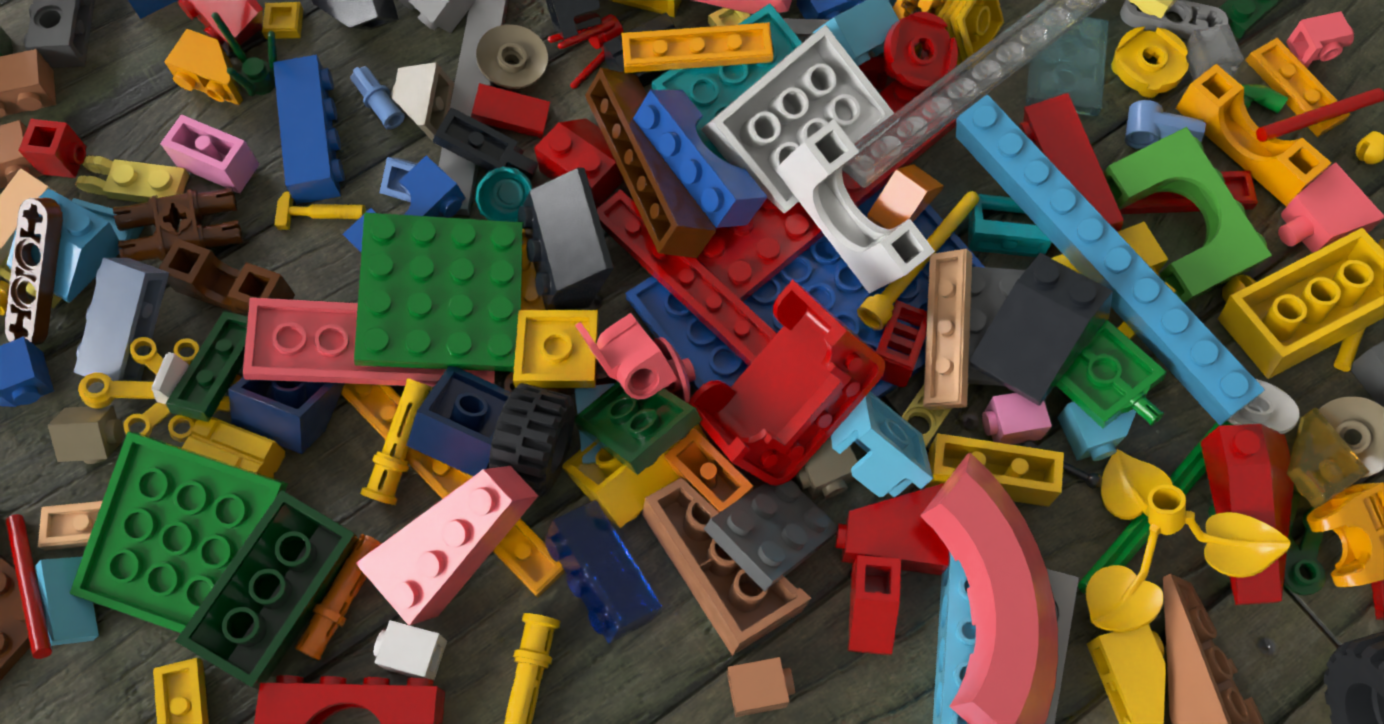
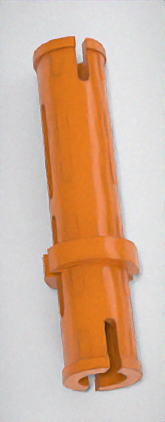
[294,534,382,661]

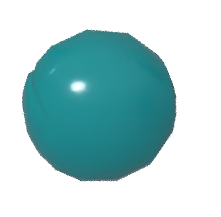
[475,167,533,222]

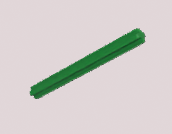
[1078,421,1233,595]

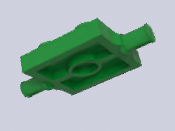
[1056,320,1167,429]

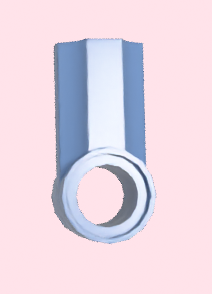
[1125,100,1206,150]

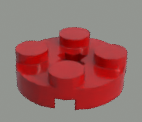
[884,12,958,90]

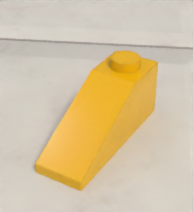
[1087,624,1166,724]

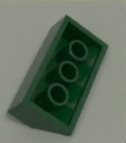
[175,490,359,689]

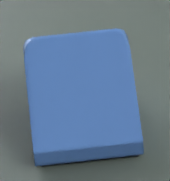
[379,157,417,202]

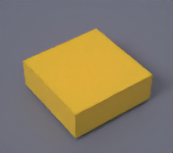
[262,2,304,39]

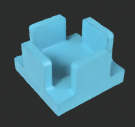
[831,392,933,497]

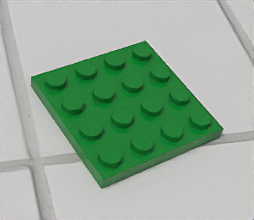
[354,212,523,372]
[70,432,288,633]

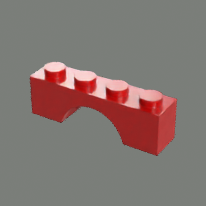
[254,675,445,724]

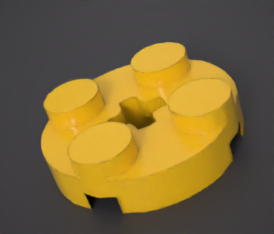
[1111,27,1189,98]

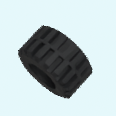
[489,383,575,497]

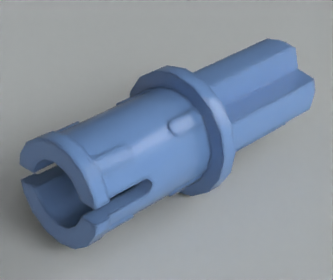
[350,66,405,129]

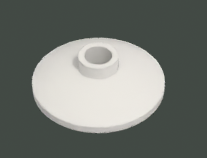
[1228,379,1299,434]

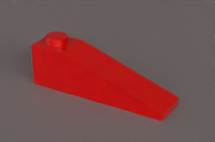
[1200,424,1295,605]

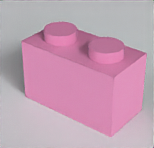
[160,115,260,193]

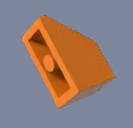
[664,428,753,513]

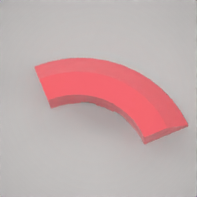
[920,453,1058,724]

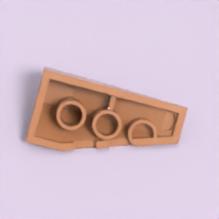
[1163,574,1264,724]

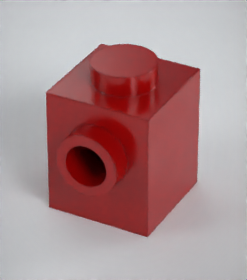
[18,119,87,178]

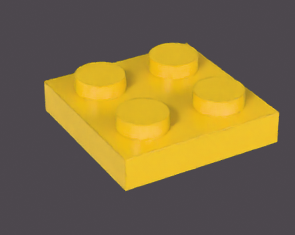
[513,310,599,388]

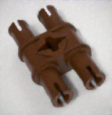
[113,187,244,261]

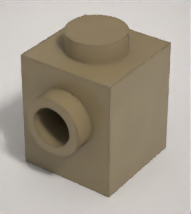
[48,405,124,464]
[795,437,858,499]

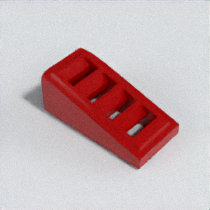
[876,300,927,387]

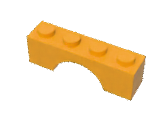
[1175,64,1332,207]

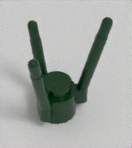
[211,12,277,96]

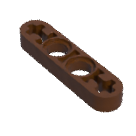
[5,198,63,345]

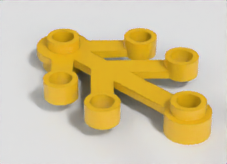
[78,337,242,442]

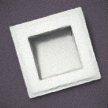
[152,352,189,405]

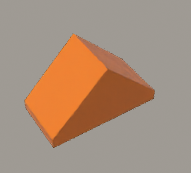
[867,164,944,229]

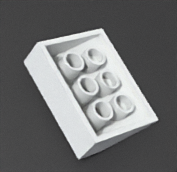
[701,25,896,213]

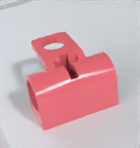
[575,313,677,400]

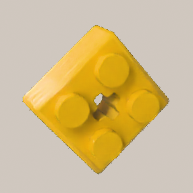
[935,0,1004,71]

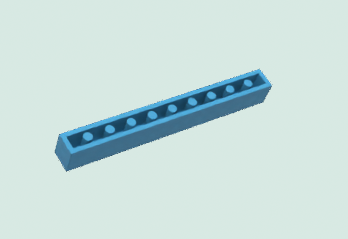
[956,94,1265,426]

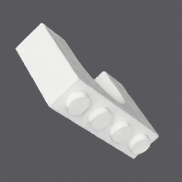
[775,119,935,293]

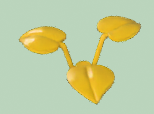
[1086,449,1290,632]

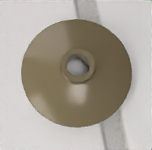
[476,24,548,89]
[1307,396,1384,478]

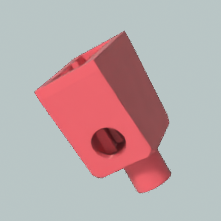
[1278,163,1384,253]

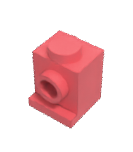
[1286,11,1354,68]

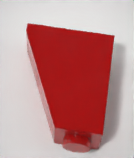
[835,483,950,575]

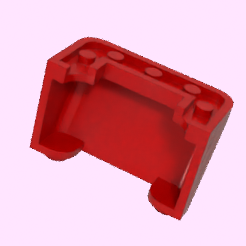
[688,279,885,486]

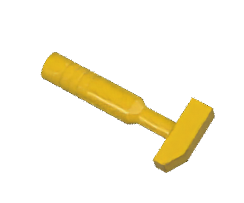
[274,192,366,230]

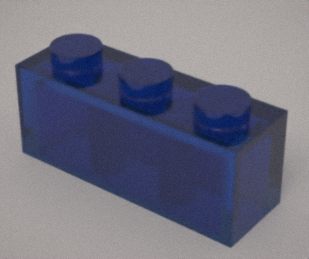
[545,500,662,644]

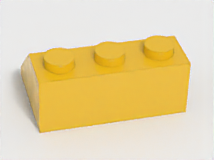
[562,424,709,528]

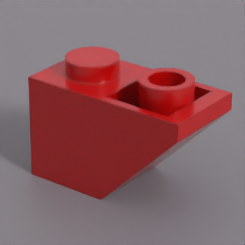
[848,555,901,655]

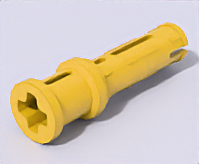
[360,378,432,505]
[504,613,561,724]

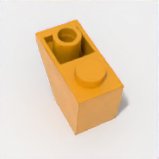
[164,29,243,105]

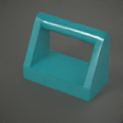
[968,194,1052,257]

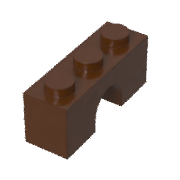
[159,238,295,316]

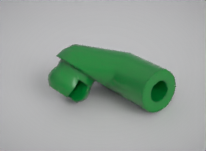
[1242,84,1288,114]

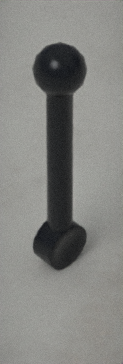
[1022,440,1102,489]

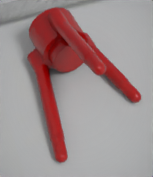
[548,14,624,89]

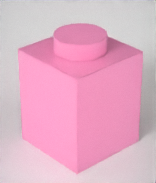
[982,393,1052,445]

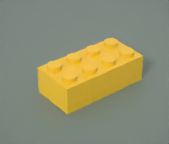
[1218,228,1384,379]

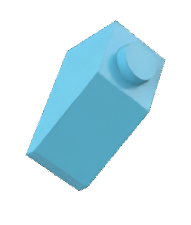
[1057,402,1136,461]

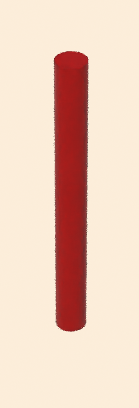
[1256,88,1384,142]
[6,514,52,659]

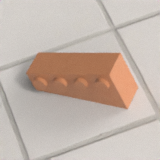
[642,478,812,656]

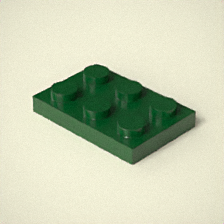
[574,382,702,475]

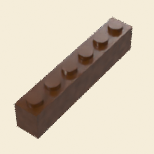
[585,68,716,258]

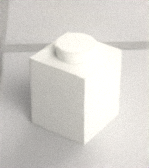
[374,620,447,680]

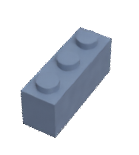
[74,258,169,381]

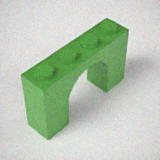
[1103,127,1272,304]

